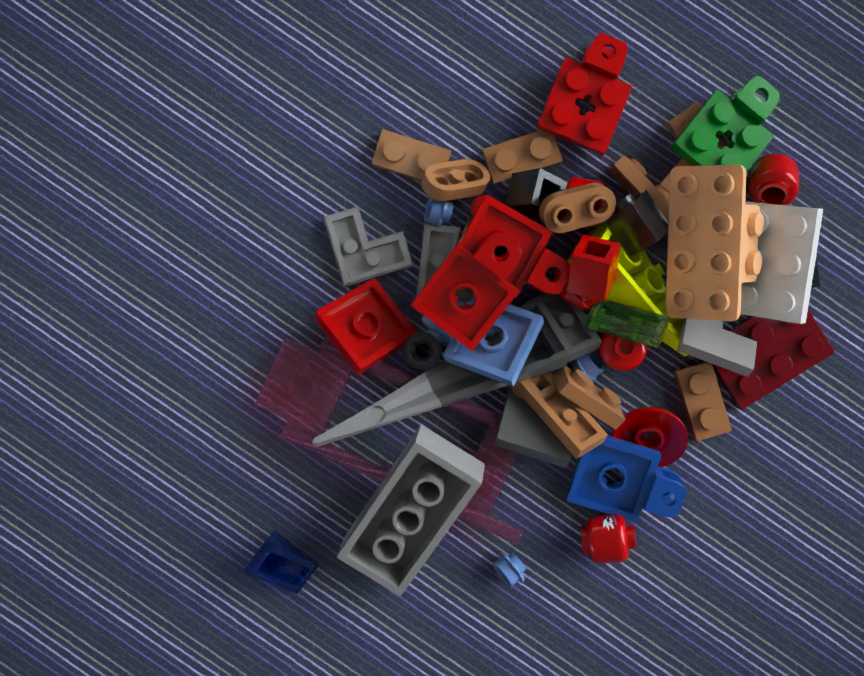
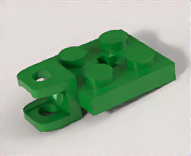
[669,76,780,172]

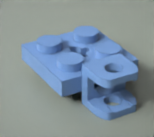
[422,297,544,387]

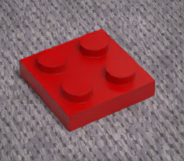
[314,278,418,375]

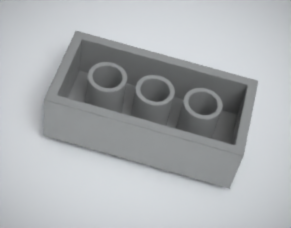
[336,424,485,597]

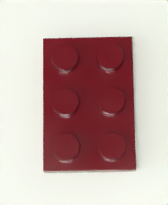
[712,309,835,410]

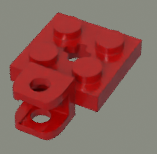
[535,33,632,156]
[459,195,570,298]
[411,229,522,351]

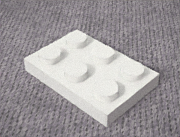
[740,202,823,324]

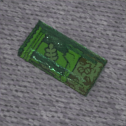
[585,300,670,349]

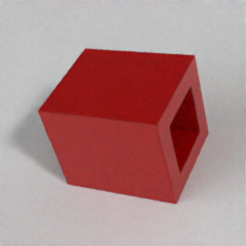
[568,235,621,302]

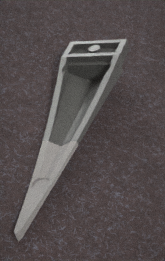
[312,293,602,447]

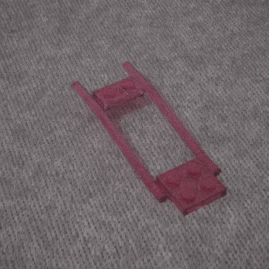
[255,337,523,545]

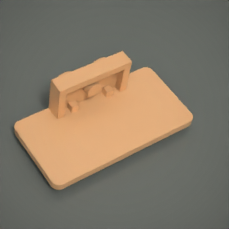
[666,164,764,321]

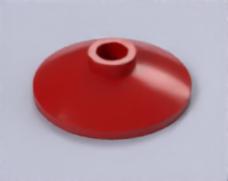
[613,407,688,467]

